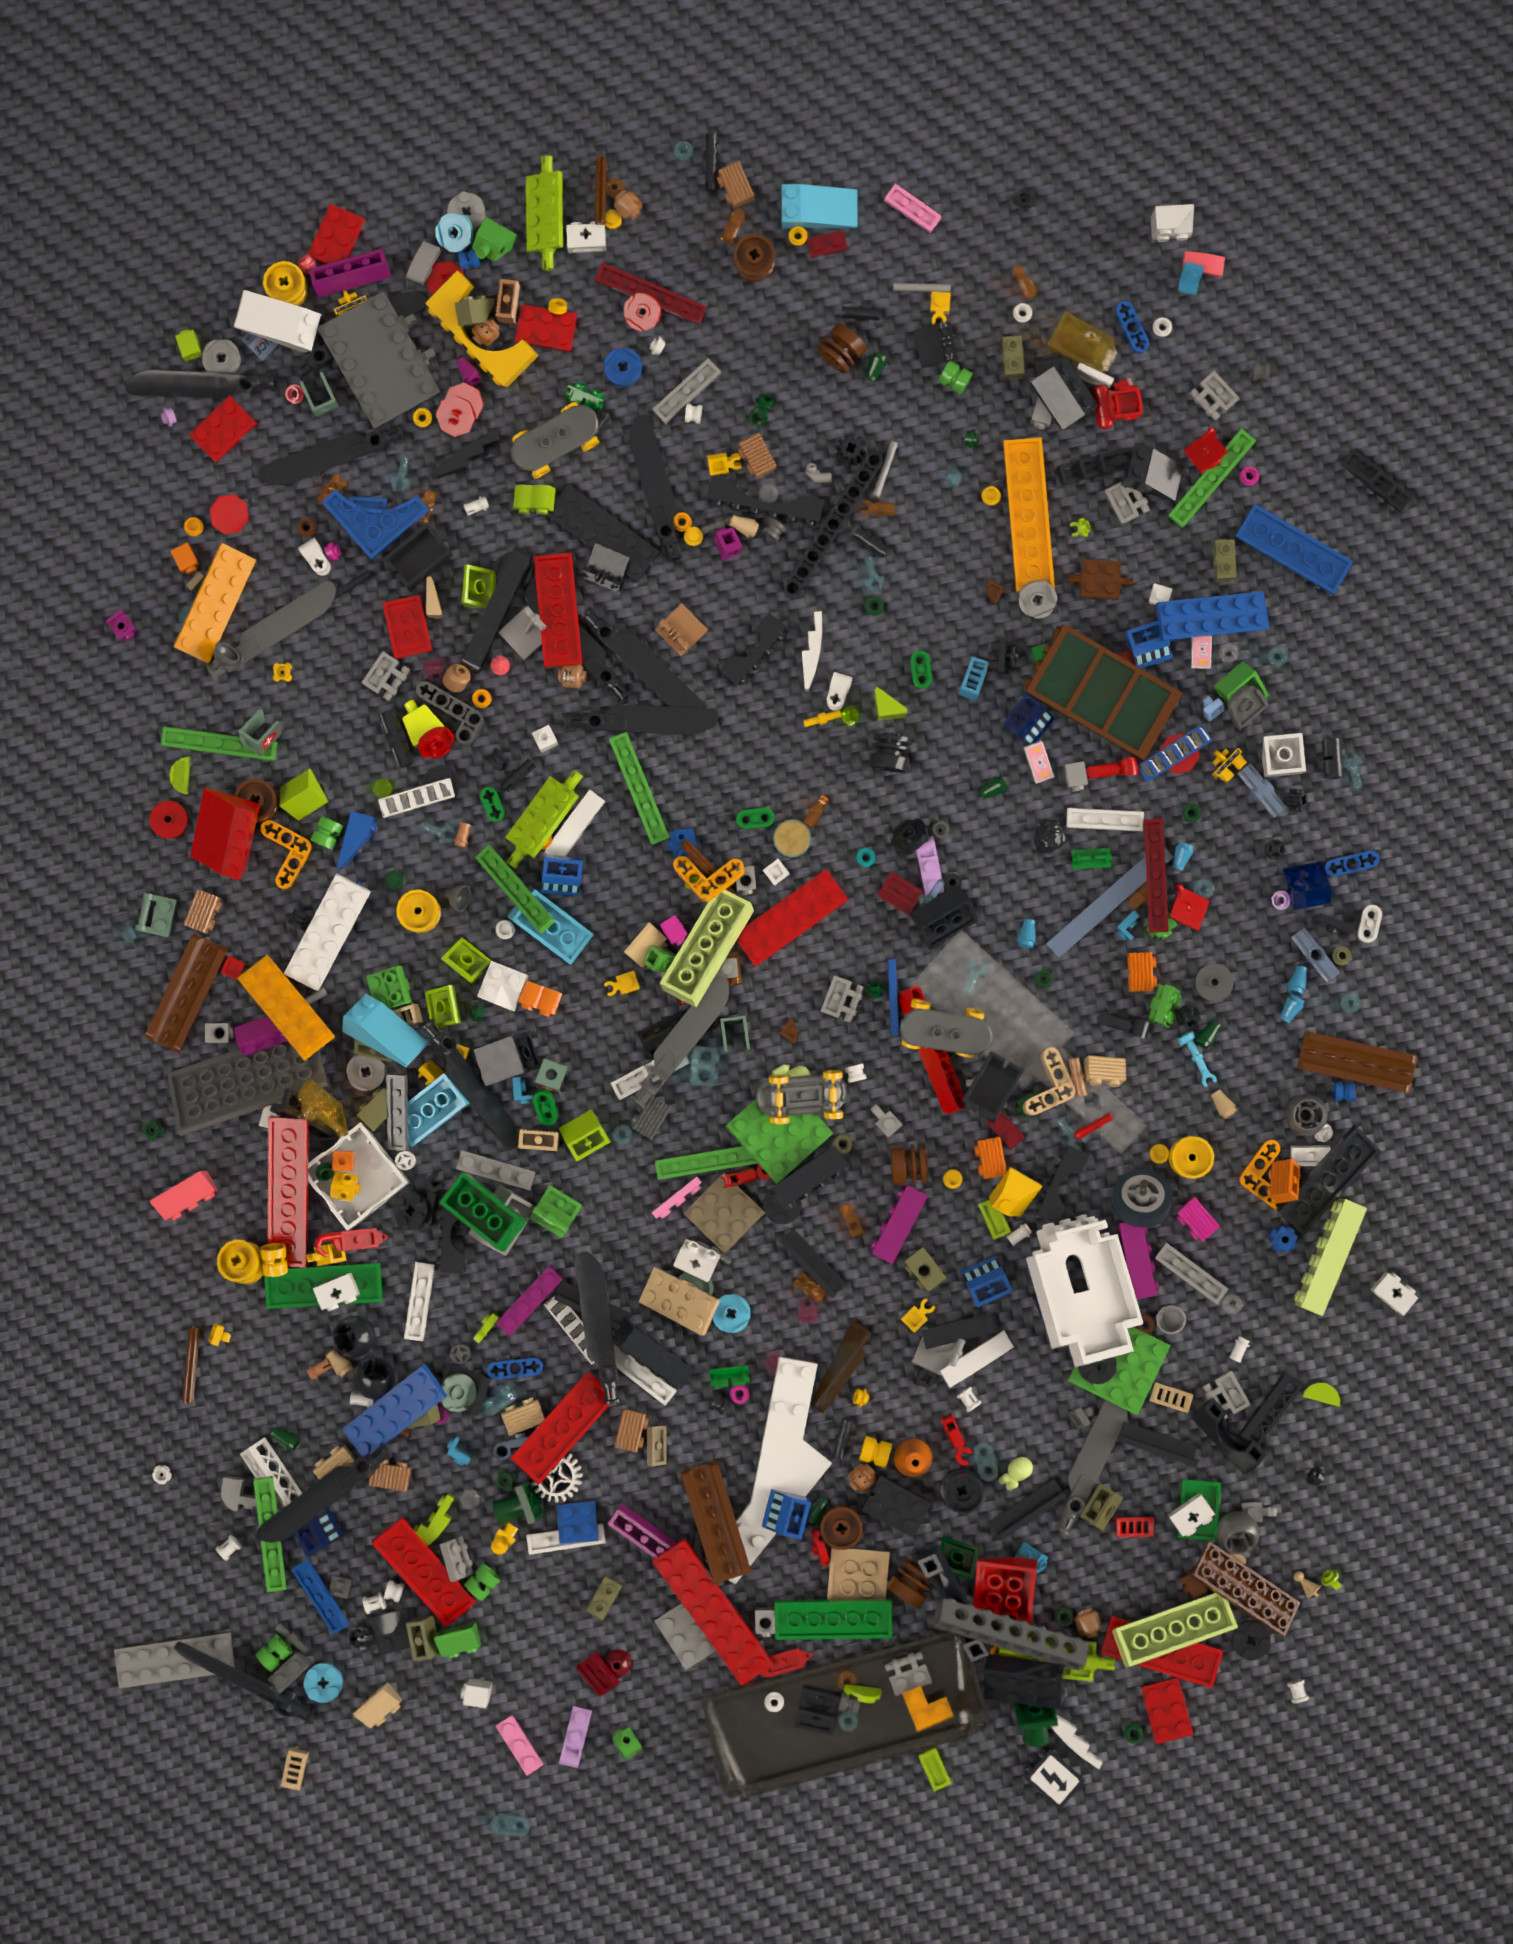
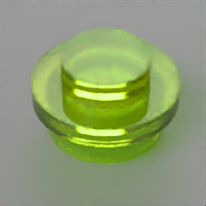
[841,707,859,726]
[373,779,392,798]

